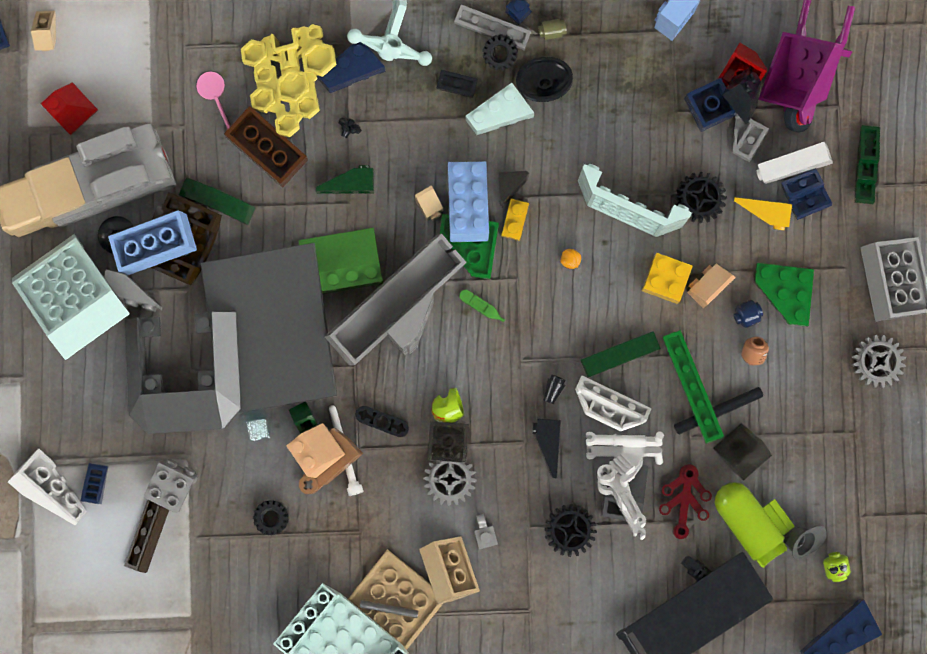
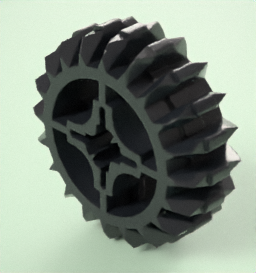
[675,172,727,224]
[544,504,597,557]

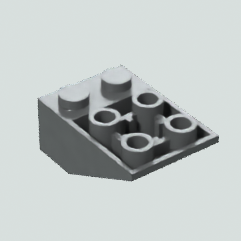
[600,459,648,522]

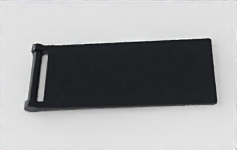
[616,552,773,654]

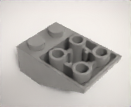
[104,269,162,312]

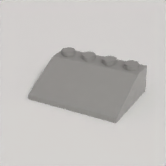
[860,237,927,322]
[386,291,434,355]

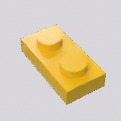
[502,199,529,241]

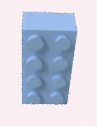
[448,161,489,242]
[108,210,197,276]

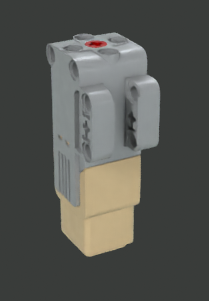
[0,124,176,238]

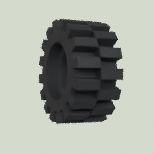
[482,34,518,70]
[253,500,289,535]

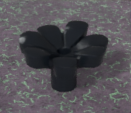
[338,117,362,138]

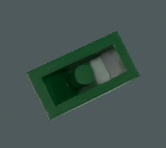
[289,402,318,434]

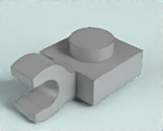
[474,514,498,550]

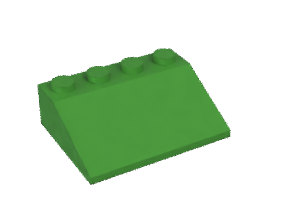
[299,228,383,294]

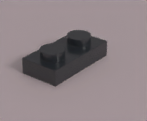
[436,69,478,98]

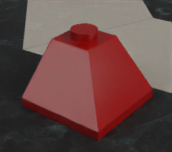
[718,43,768,87]
[40,82,98,136]

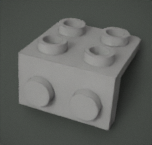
[144,459,198,513]

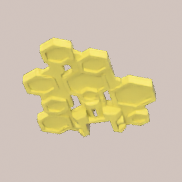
[241,24,337,137]

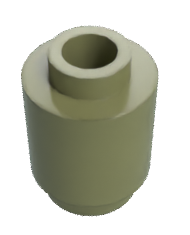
[538,18,567,40]

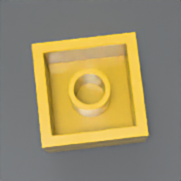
[642,253,693,304]

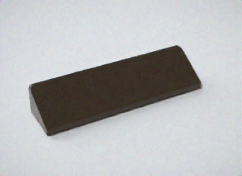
[124,500,169,573]

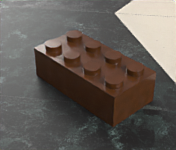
[224,106,308,188]

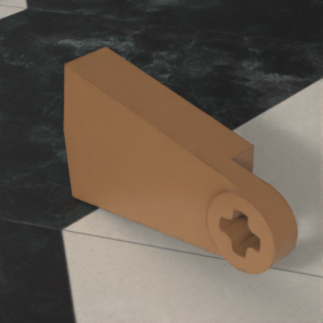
[299,428,363,494]

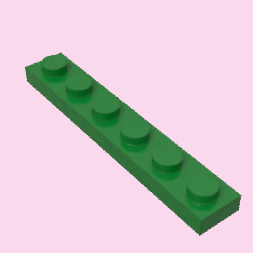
[662,330,724,444]

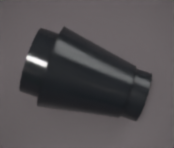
[543,374,566,404]

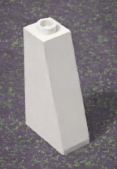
[756,142,833,184]

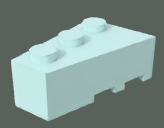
[466,83,534,135]

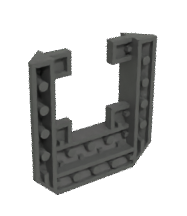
[125,312,241,434]

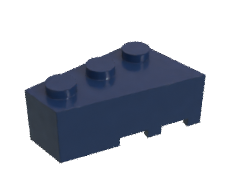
[317,42,386,93]

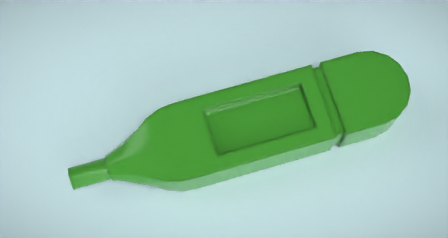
[460,290,505,323]

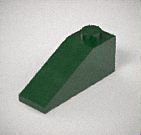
[316,165,374,194]

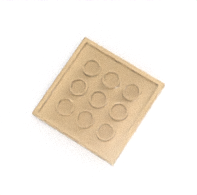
[348,549,443,650]

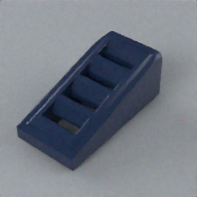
[80,463,108,504]

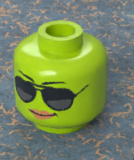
[823,552,851,582]

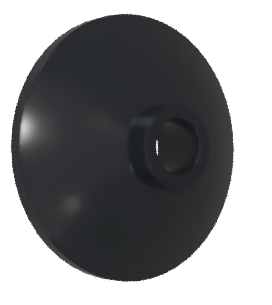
[98,216,134,254]

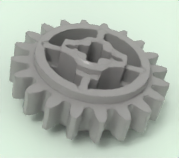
[852,335,906,388]
[423,453,477,506]

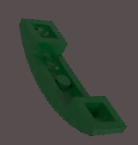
[179,177,256,225]

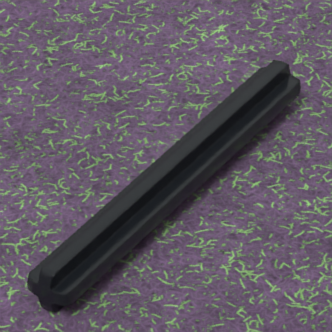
[674,387,763,435]

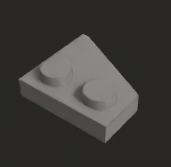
[733,114,769,162]

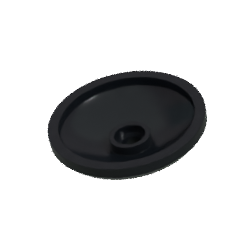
[516,57,573,102]

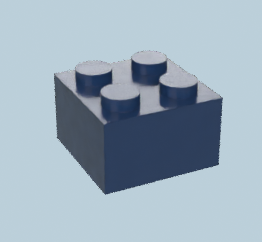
[684,78,737,132]

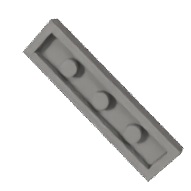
[454,4,531,50]

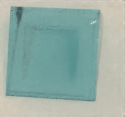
[246,418,270,441]

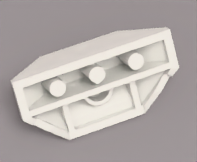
[575,376,652,431]

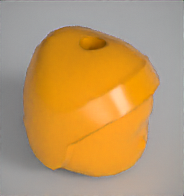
[560,249,581,269]

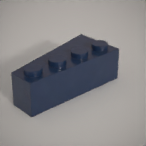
[800,599,882,654]

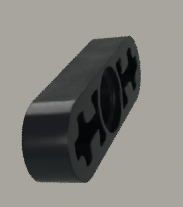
[355,406,409,437]

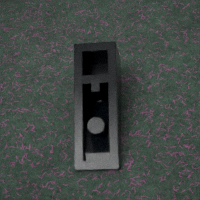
[532,419,561,479]

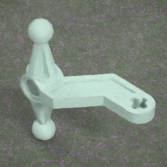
[347,0,432,66]

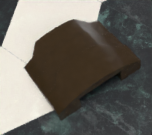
[150,192,222,285]

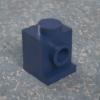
[505,0,532,25]

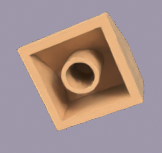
[687,263,736,308]
[286,423,345,478]

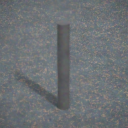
[360,600,419,618]

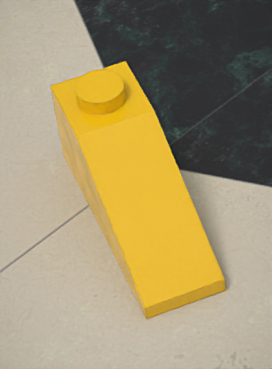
[734,197,792,230]

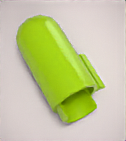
[714,482,795,568]

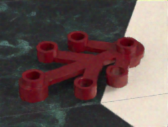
[659,464,712,539]

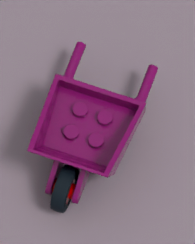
[758,0,855,132]

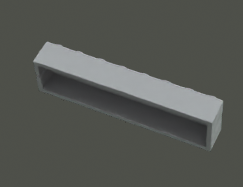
[324,234,466,366]

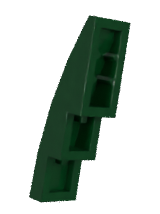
[854,125,880,205]
[581,331,661,378]

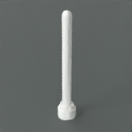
[329,405,364,496]

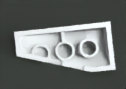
[8,448,87,525]

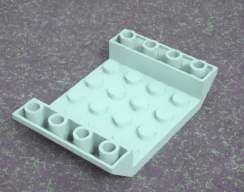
[578,164,692,237]
[12,234,130,360]
[273,583,409,654]

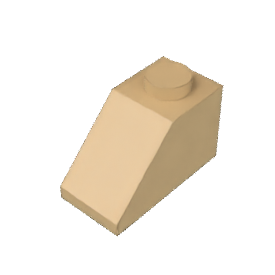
[31,11,56,51]
[415,186,443,221]

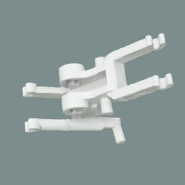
[586,432,664,540]

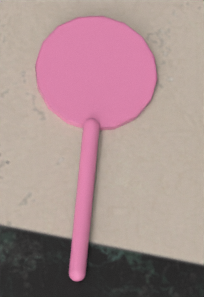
[196,72,231,129]

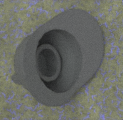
[784,526,827,559]

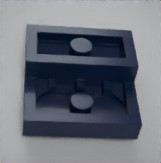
[781,168,832,220]

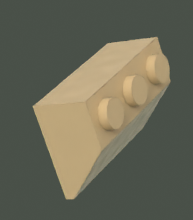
[419,536,480,604]

